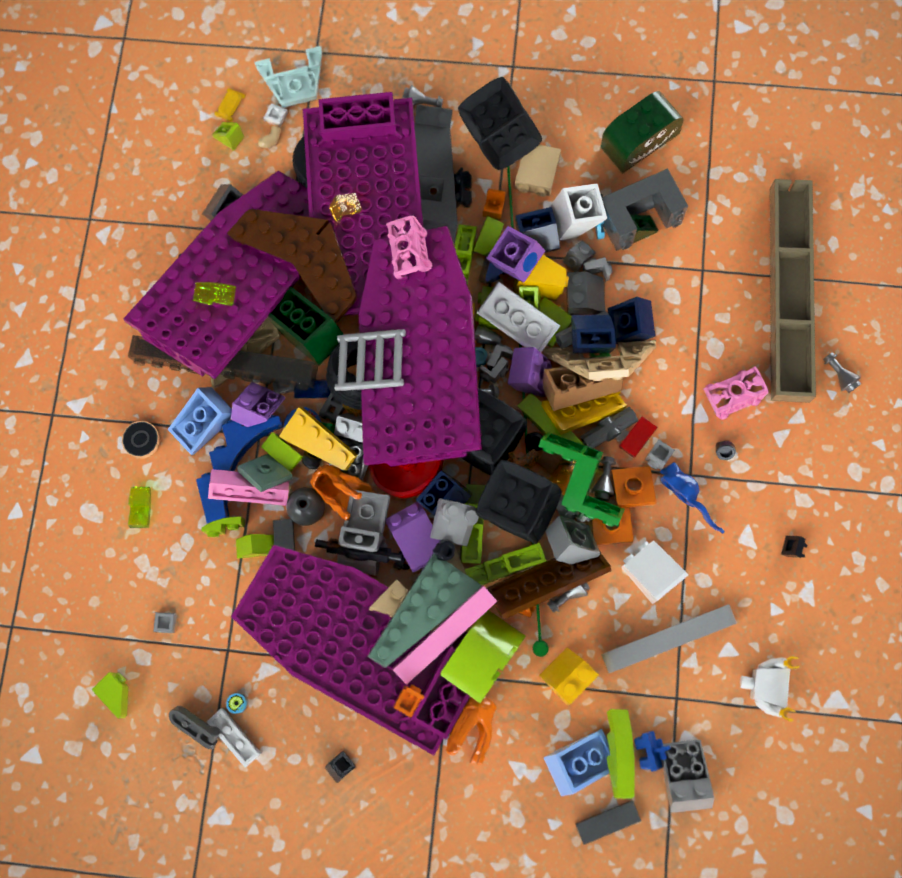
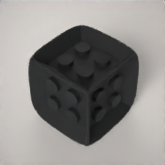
[458,77,542,170]
[460,389,527,476]
[476,459,562,544]

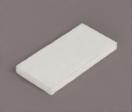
[476,282,560,352]

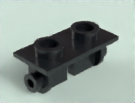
[454,167,472,209]

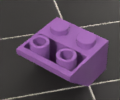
[508,347,552,397]
[231,382,285,427]

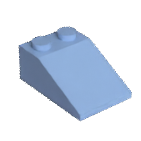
[168,387,232,455]
[544,729,610,796]

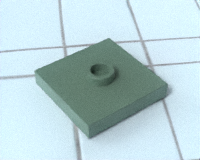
[237,454,292,492]

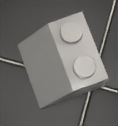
[545,515,600,564]

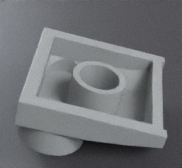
[430,499,479,547]

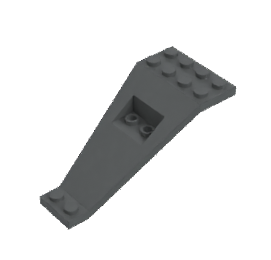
[414,104,458,245]

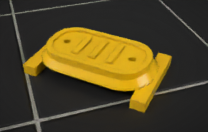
[214,88,246,122]

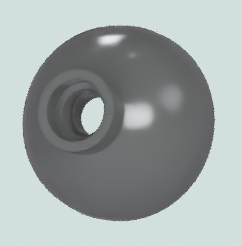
[286,487,325,526]

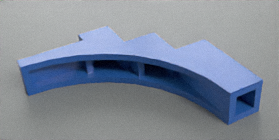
[196,415,284,524]

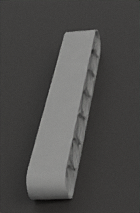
[601,604,737,673]

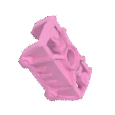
[386,216,432,279]
[703,366,769,420]

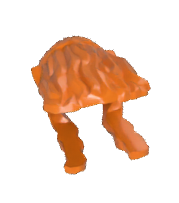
[310,465,373,520]
[446,697,497,765]

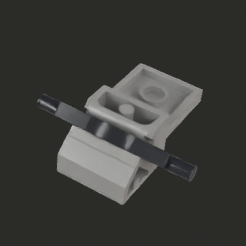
[315,490,403,576]

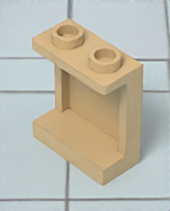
[515,145,561,197]

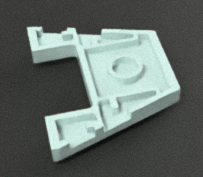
[254,46,322,107]

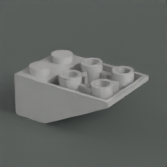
[329,413,368,480]
[662,739,714,813]

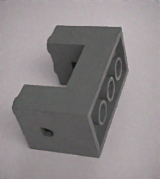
[602,168,688,251]

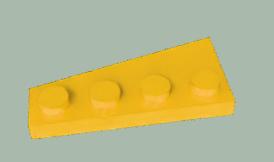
[541,392,627,435]
[279,407,358,471]

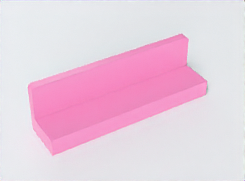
[208,469,289,506]

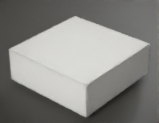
[264,103,288,127]

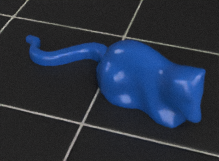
[660,462,725,534]

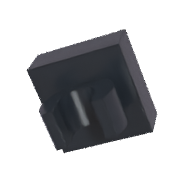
[781,536,808,558]

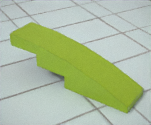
[455,224,477,285]
[517,393,584,461]
[461,484,486,564]
[465,543,546,585]
[606,709,635,798]

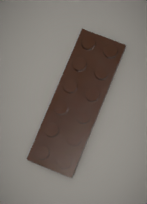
[486,552,611,620]

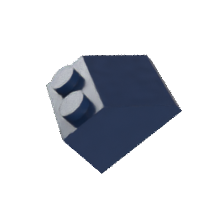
[608,297,656,344]

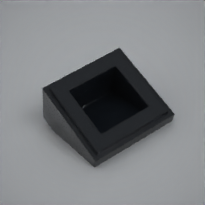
[325,751,356,783]

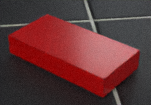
[619,416,657,458]

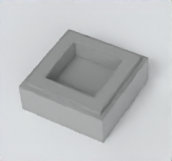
[153,612,177,633]

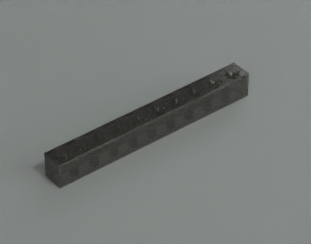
[128,335,318,390]

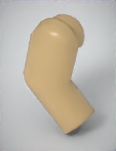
[258,126,280,148]

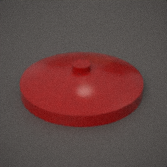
[369,459,444,498]

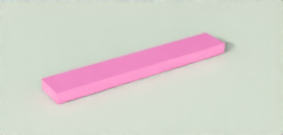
[393,586,497,685]

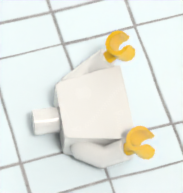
[740,656,800,722]

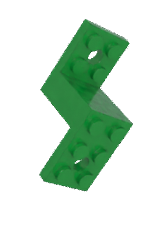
[538,432,625,526]

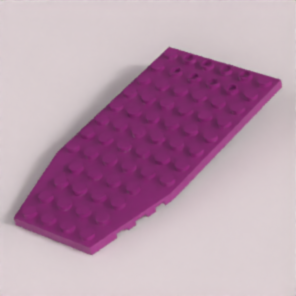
[303,92,423,316]
[123,171,309,379]
[359,226,481,466]
[231,545,470,755]

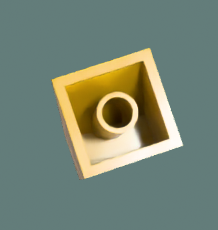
[513,255,569,300]
[539,647,599,705]

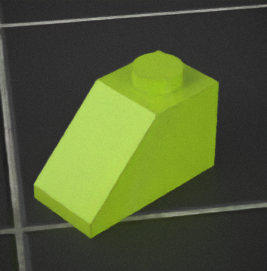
[91,672,129,719]

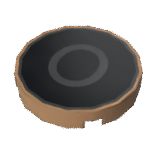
[122,421,161,459]

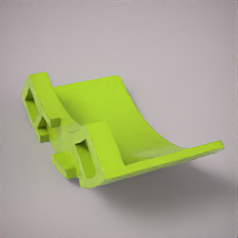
[441,610,526,703]

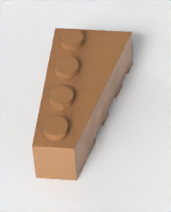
[542,367,623,411]

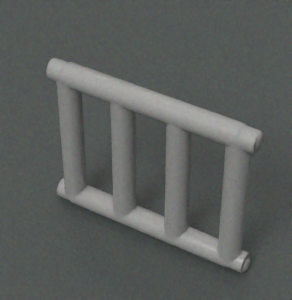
[335,329,406,391]

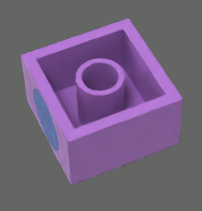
[487,226,545,283]

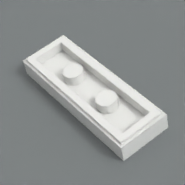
[207,708,261,768]

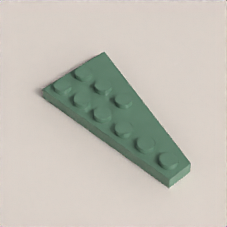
[368,553,482,668]

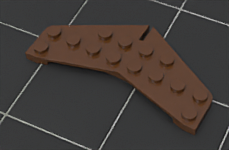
[227,209,357,324]

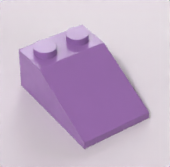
[386,502,441,573]

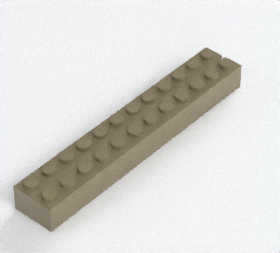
[770,179,816,403]

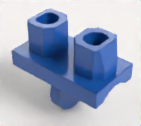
[634,731,670,772]

